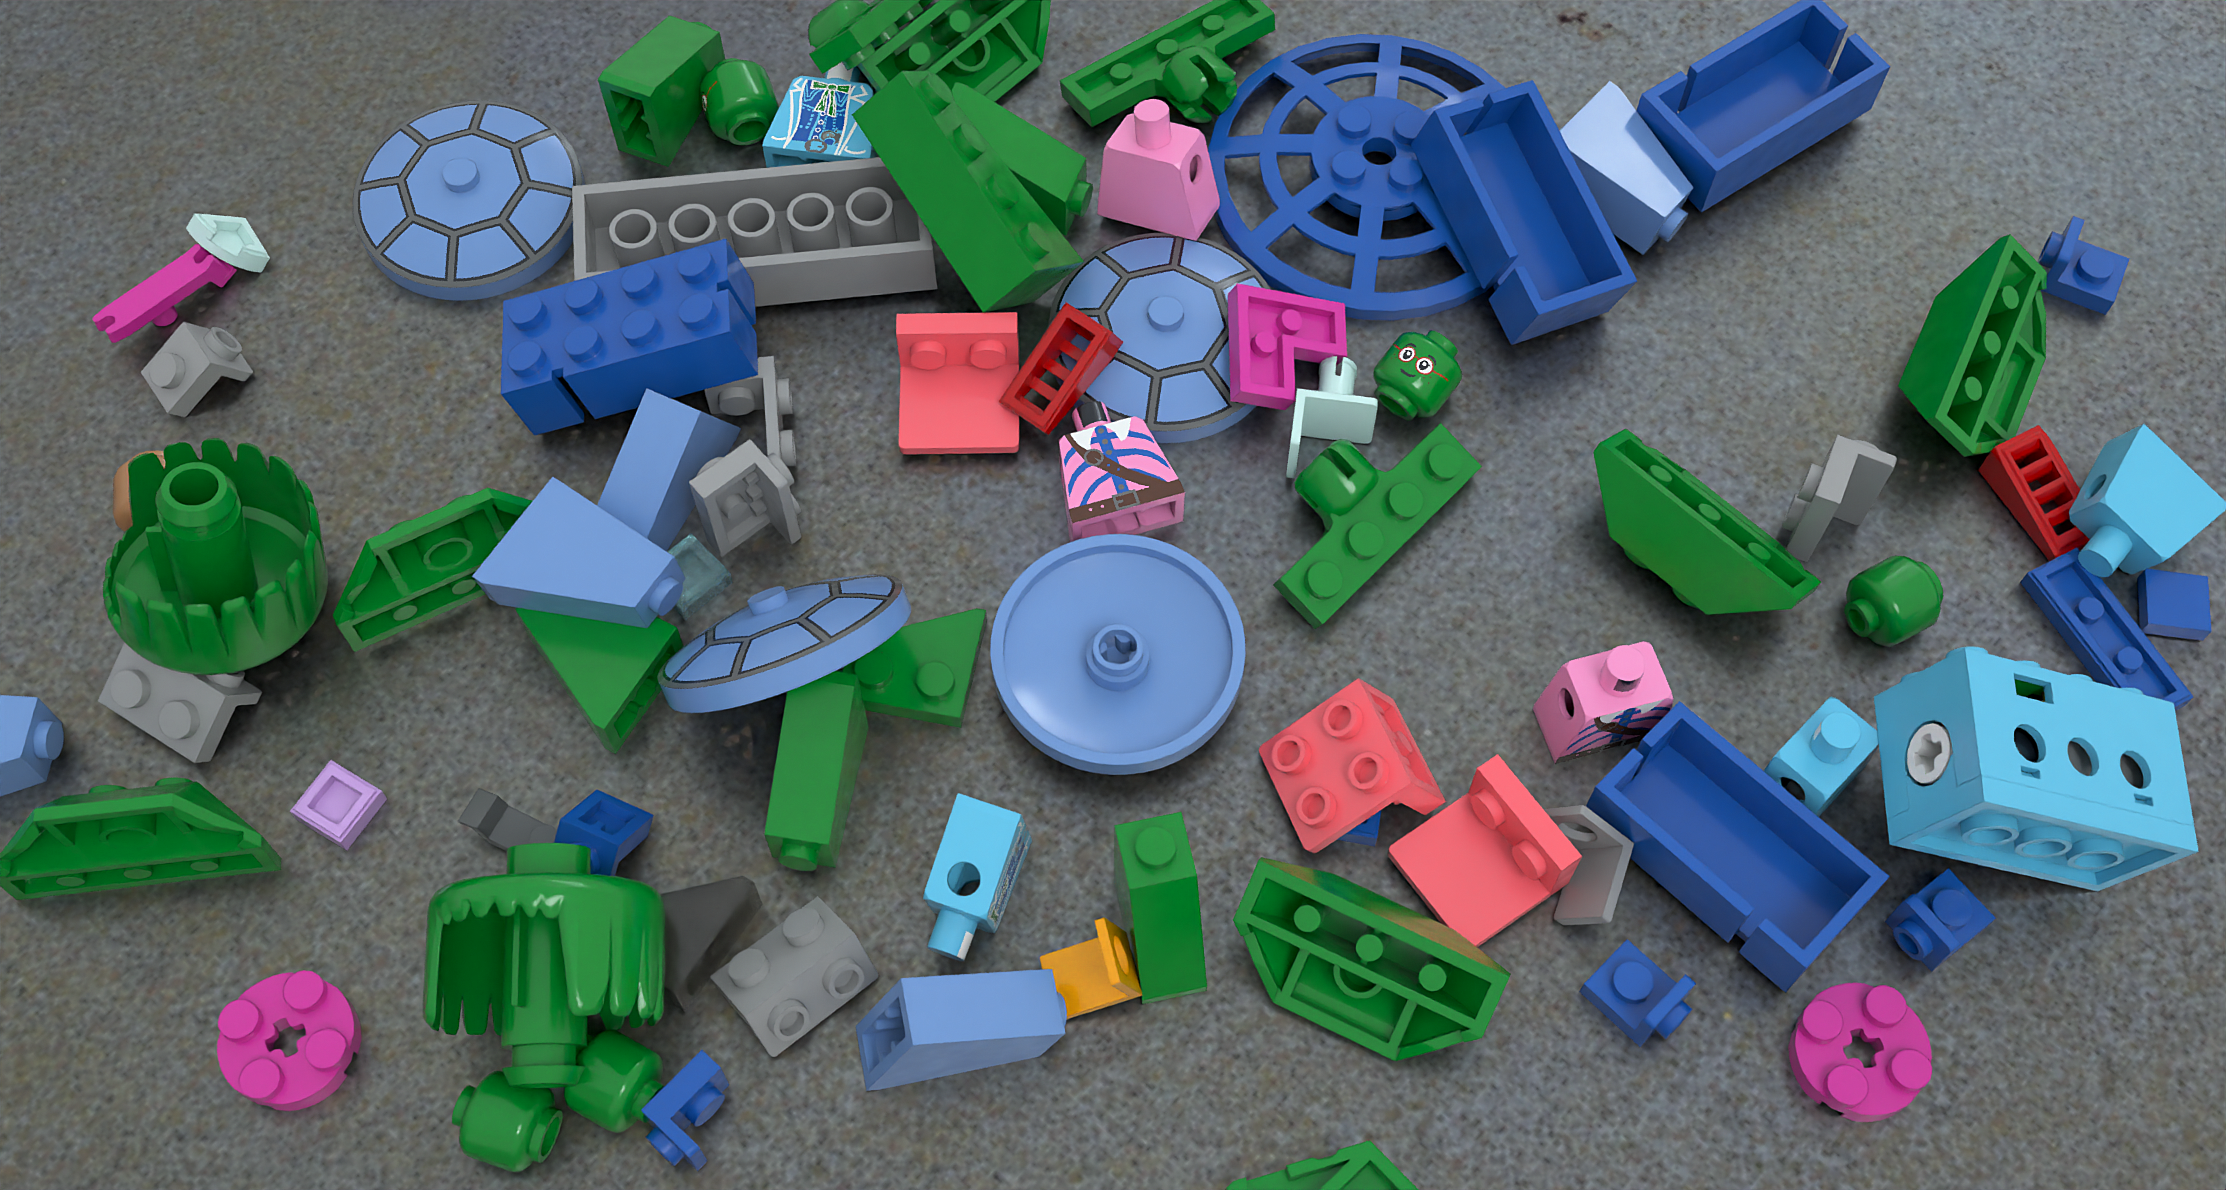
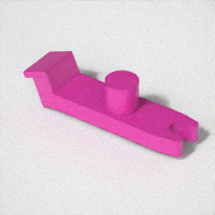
[92,244,237,343]

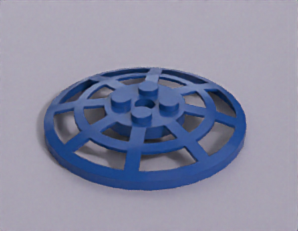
[1208,34,1505,321]

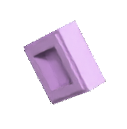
[290,760,387,850]

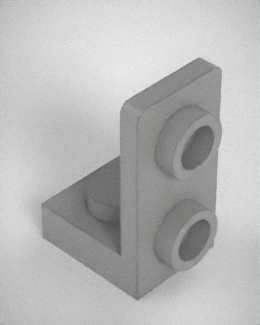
[704,356,797,467]

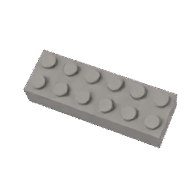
[572,157,937,307]

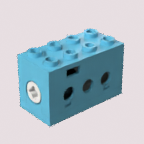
[1874,647,2199,891]

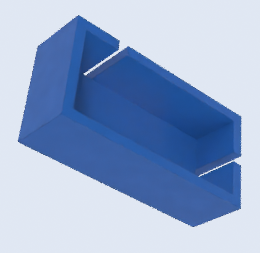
[1636,0,1891,212]
[1411,80,1637,345]
[501,239,758,436]
[1586,701,1890,993]

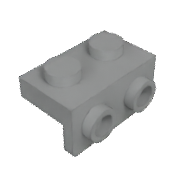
[1782,435,1897,562]
[689,439,801,557]
[98,642,262,763]
[710,896,878,1057]

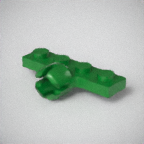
[808,0,934,74]
[1059,0,1275,127]
[1273,423,1482,629]

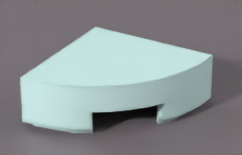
[186,213,270,273]

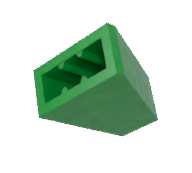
[598,15,725,167]
[951,82,1093,235]
[515,607,684,754]
[764,671,869,871]
[1114,812,1207,1005]

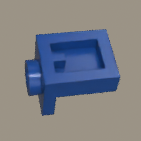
[2038,216,2130,315]
[554,789,654,876]
[1885,868,1996,972]
[1579,939,1696,1047]
[641,1050,729,1171]

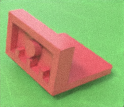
[896,312,1019,454]
[1259,678,1446,853]
[1388,754,1582,947]

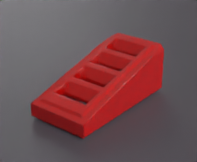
[999,302,1123,435]
[1978,425,2090,561]

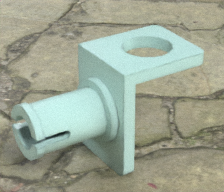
[1286,356,1378,479]

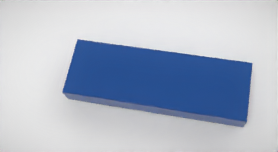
[2020,548,2194,711]

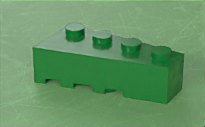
[852,71,1084,313]

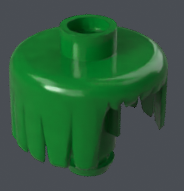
[103,438,328,675]
[423,843,665,1089]

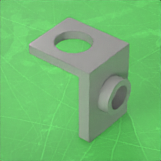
[1544,805,1634,925]

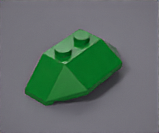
[857,0,1051,102]
[1898,234,2047,457]
[1593,429,1821,615]
[333,488,532,652]
[0,777,281,900]
[1233,857,1511,1061]

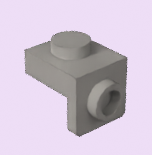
[141,322,253,417]

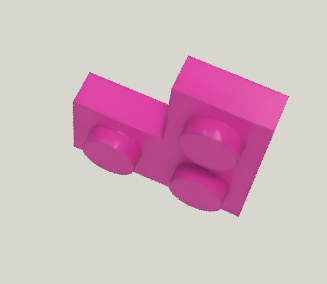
[1228,283,1347,410]

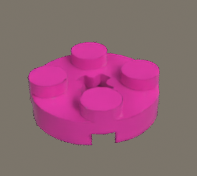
[217,970,361,1111]
[1788,983,1932,1122]

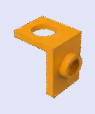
[1040,917,1143,1020]

